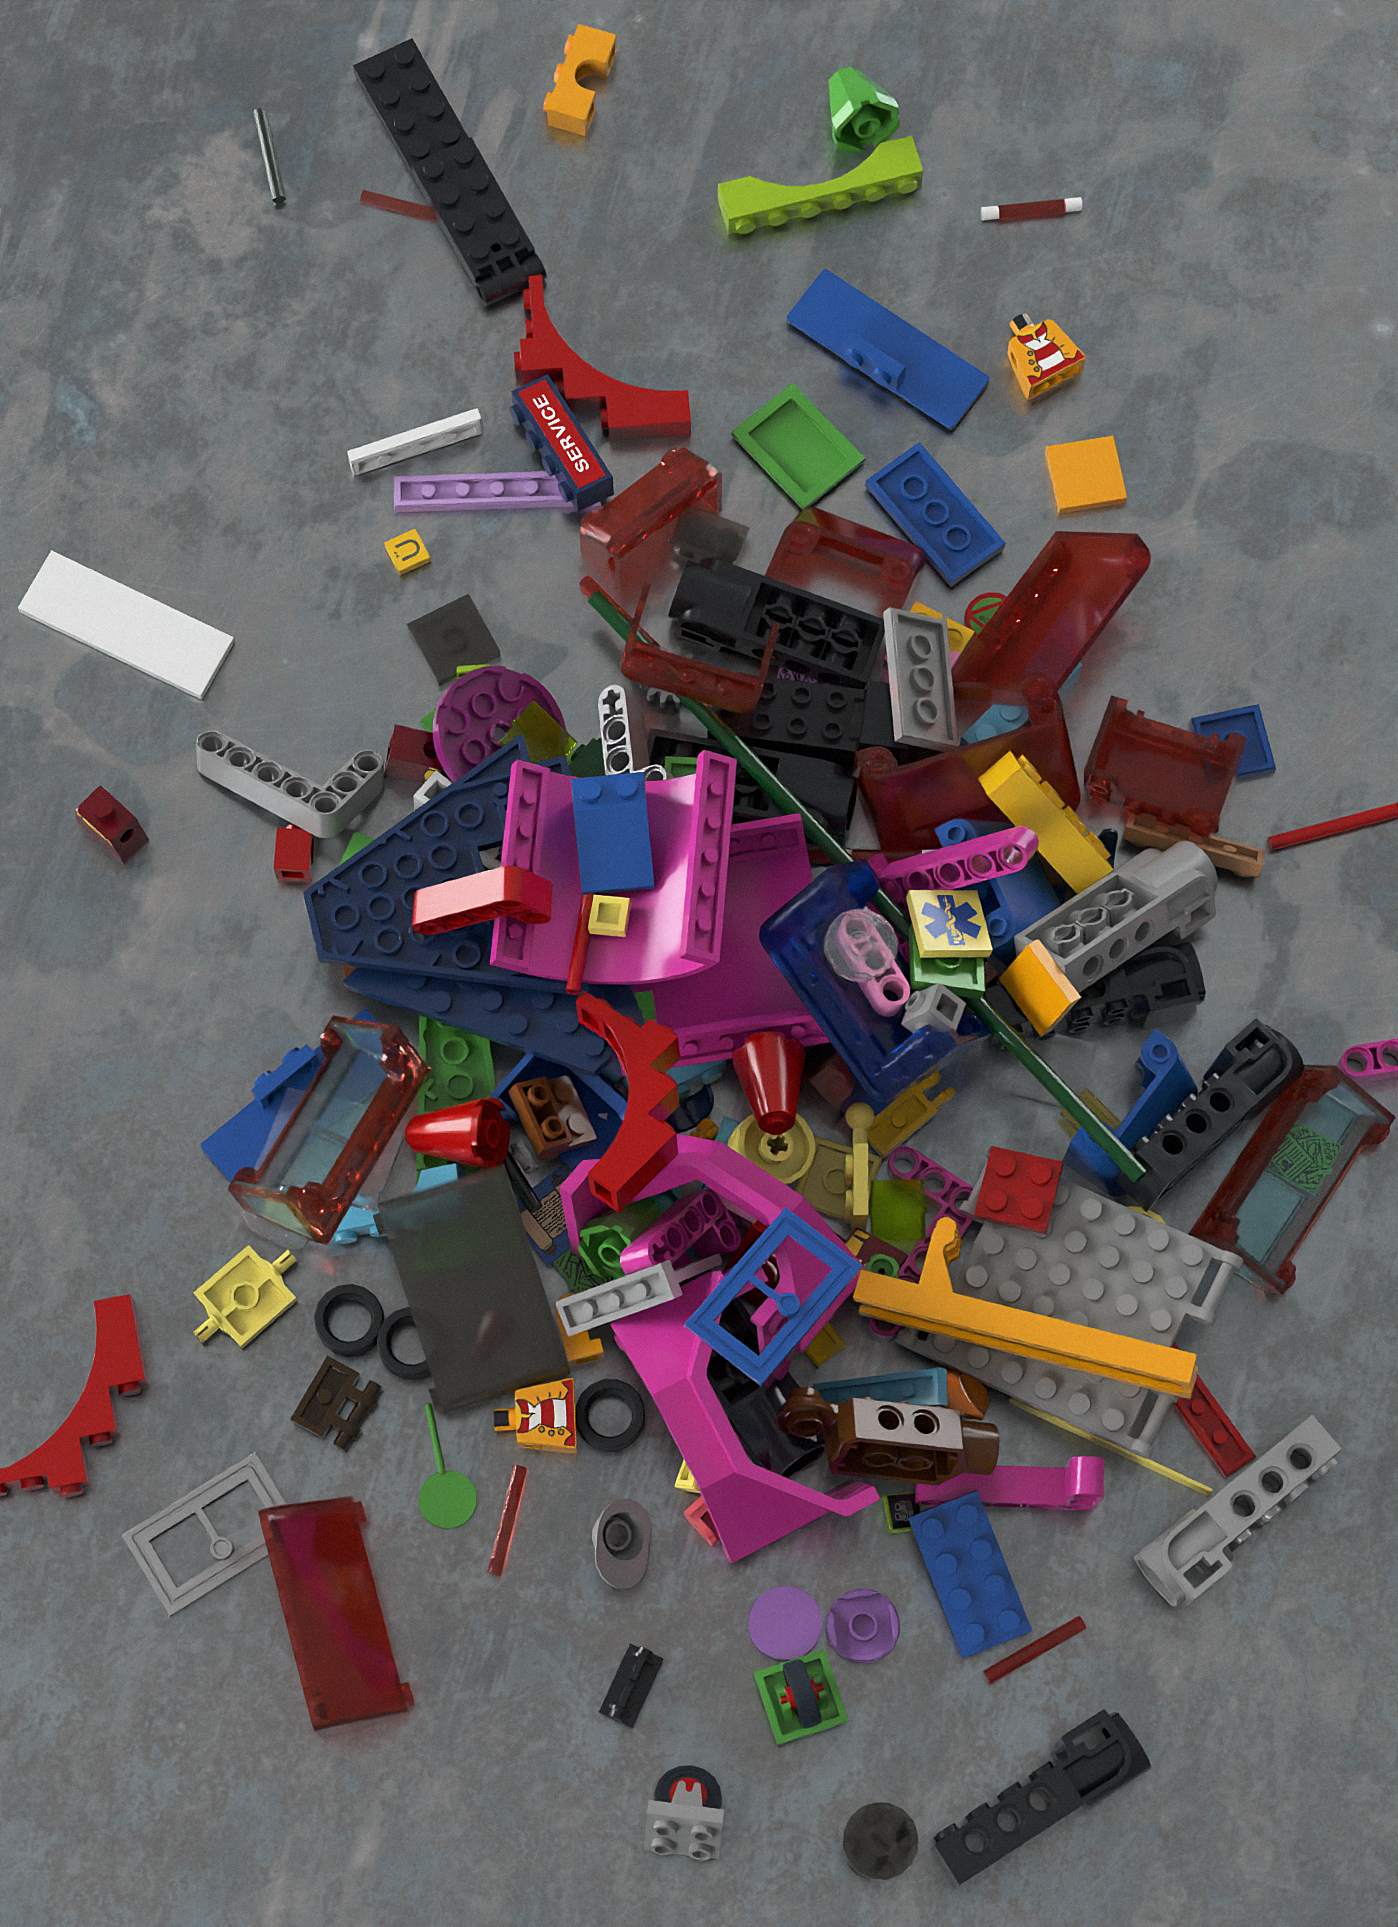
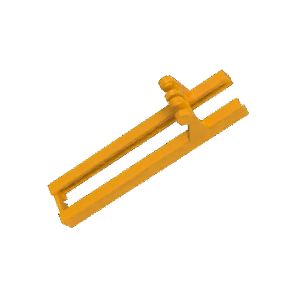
[853,1216,1198,1399]

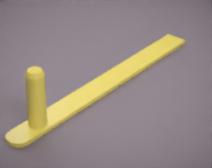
[1009,1396,1213,1497]

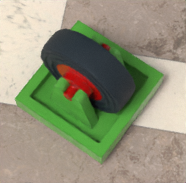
[753,1649,849,1746]

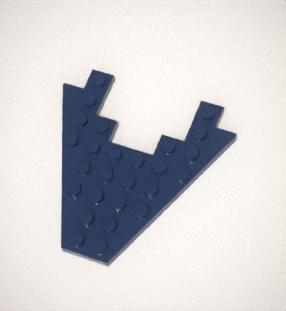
[303,734,590,996]
[343,810,646,1077]

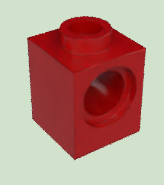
[273,824,315,881]

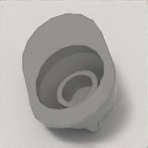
[592,1499,651,1589]

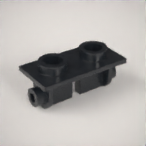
[599,1644,664,1728]

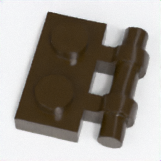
[290,1355,382,1451]

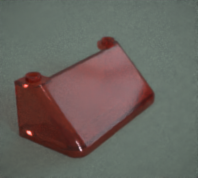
[852,688,1081,864]
[258,1496,414,1739]

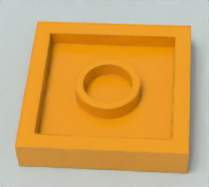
[1045,435,1127,514]
[999,939,1081,1036]

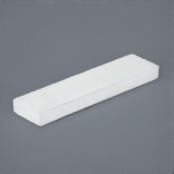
[347,408,483,475]

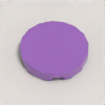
[748,1586,822,1661]
[826,1588,900,1664]

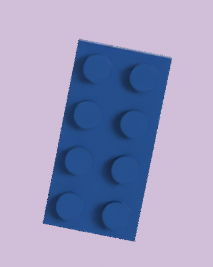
[865,442,1006,587]
[908,1490,1032,1658]

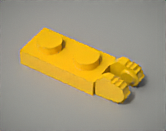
[867,1070,957,1159]

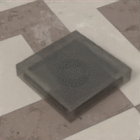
[407,594,501,686]

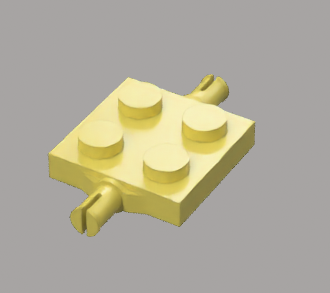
[193,1245,298,1349]

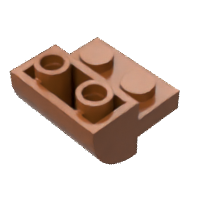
[509,1075,597,1160]

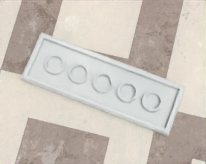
[18,550,235,700]

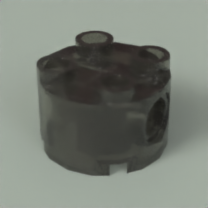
[841,1802,918,1882]

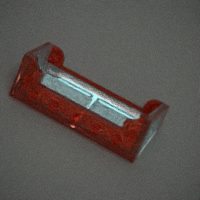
[227,1015,431,1245]
[1188,1065,1396,1294]

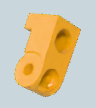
[555,1293,605,1368]

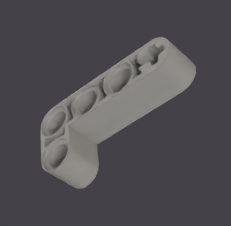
[598,684,677,781]

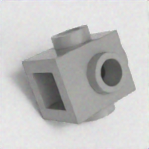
[901,983,966,1044]

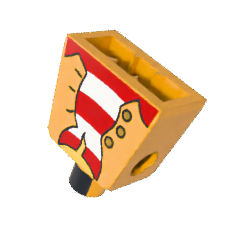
[1007,313,1086,401]
[494,1378,577,1454]

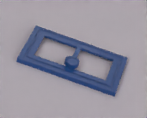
[684,1207,863,1387]

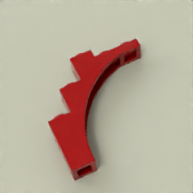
[514,275,691,441]
[576,991,680,1213]
[0,1294,149,1497]

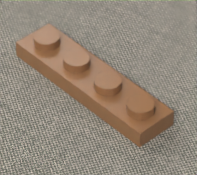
[1122,812,1266,878]

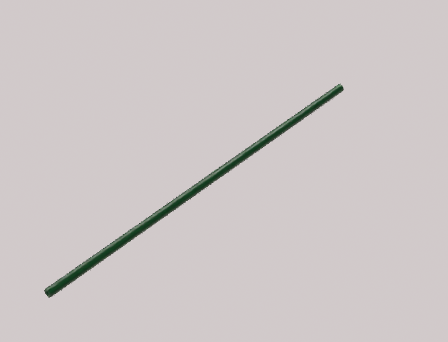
[588,590,1148,1184]

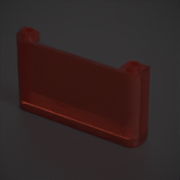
[951,531,1151,708]

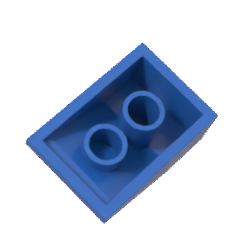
[571,772,655,896]

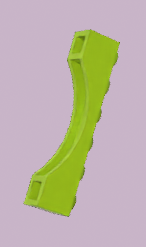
[718,135,923,235]

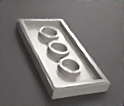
[883,607,959,753]

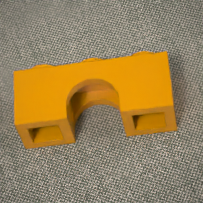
[543,24,617,136]

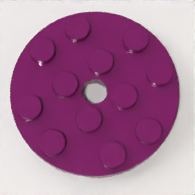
[433,666,567,783]

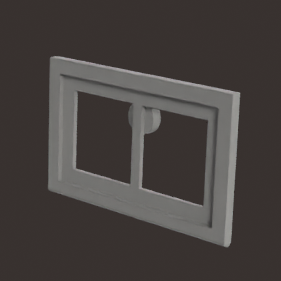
[122,1452,304,1617]

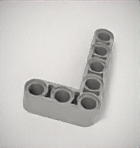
[196,730,384,838]

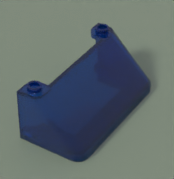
[759,859,992,1102]

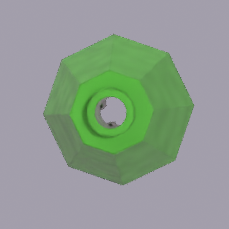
[829,66,900,154]
[578,1198,663,1280]

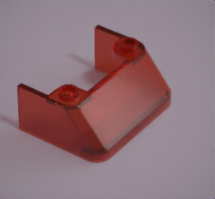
[580,448,722,591]
[765,507,925,611]
[620,582,780,714]

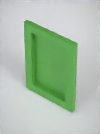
[731,382,865,511]

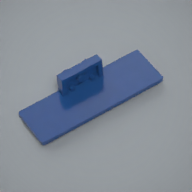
[787,269,990,430]
[201,1009,410,1198]

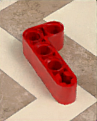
[412,866,553,935]

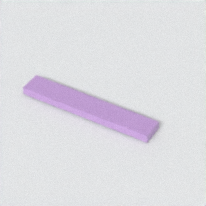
[394,471,601,513]

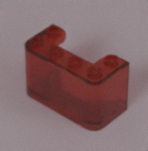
[1084,695,1247,837]

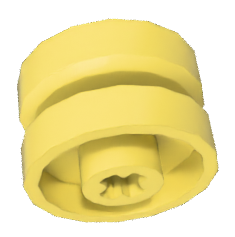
[727,1113,815,1186]

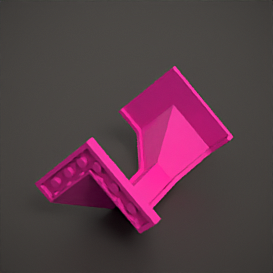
[559,1134,868,1388]
[610,1266,880,1563]

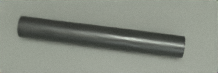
[253,108,286,203]

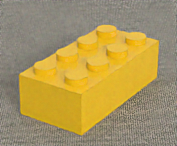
[978,751,1113,894]

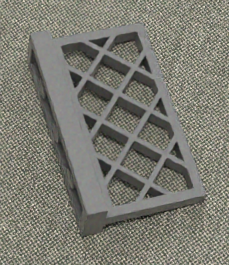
[555,1253,723,1336]

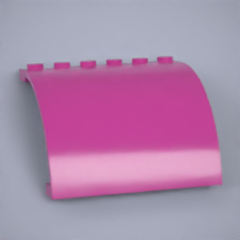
[490,750,737,985]
[619,813,837,1076]

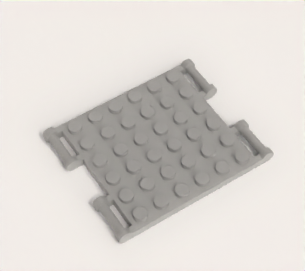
[895,1146,1244,1459]

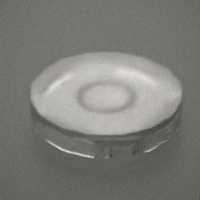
[824,909,897,982]

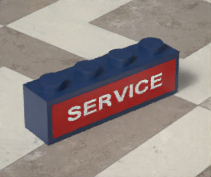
[509,374,614,512]

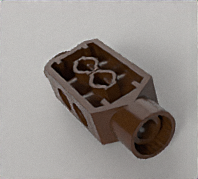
[775,1387,999,1486]

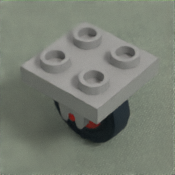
[644,1765,725,1861]

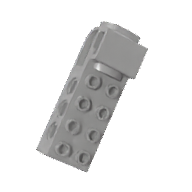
[1014,841,1218,993]
[1134,1415,1342,1608]

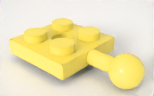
[844,1102,874,1231]

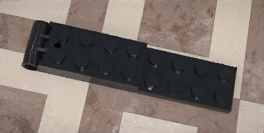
[353,38,547,306]

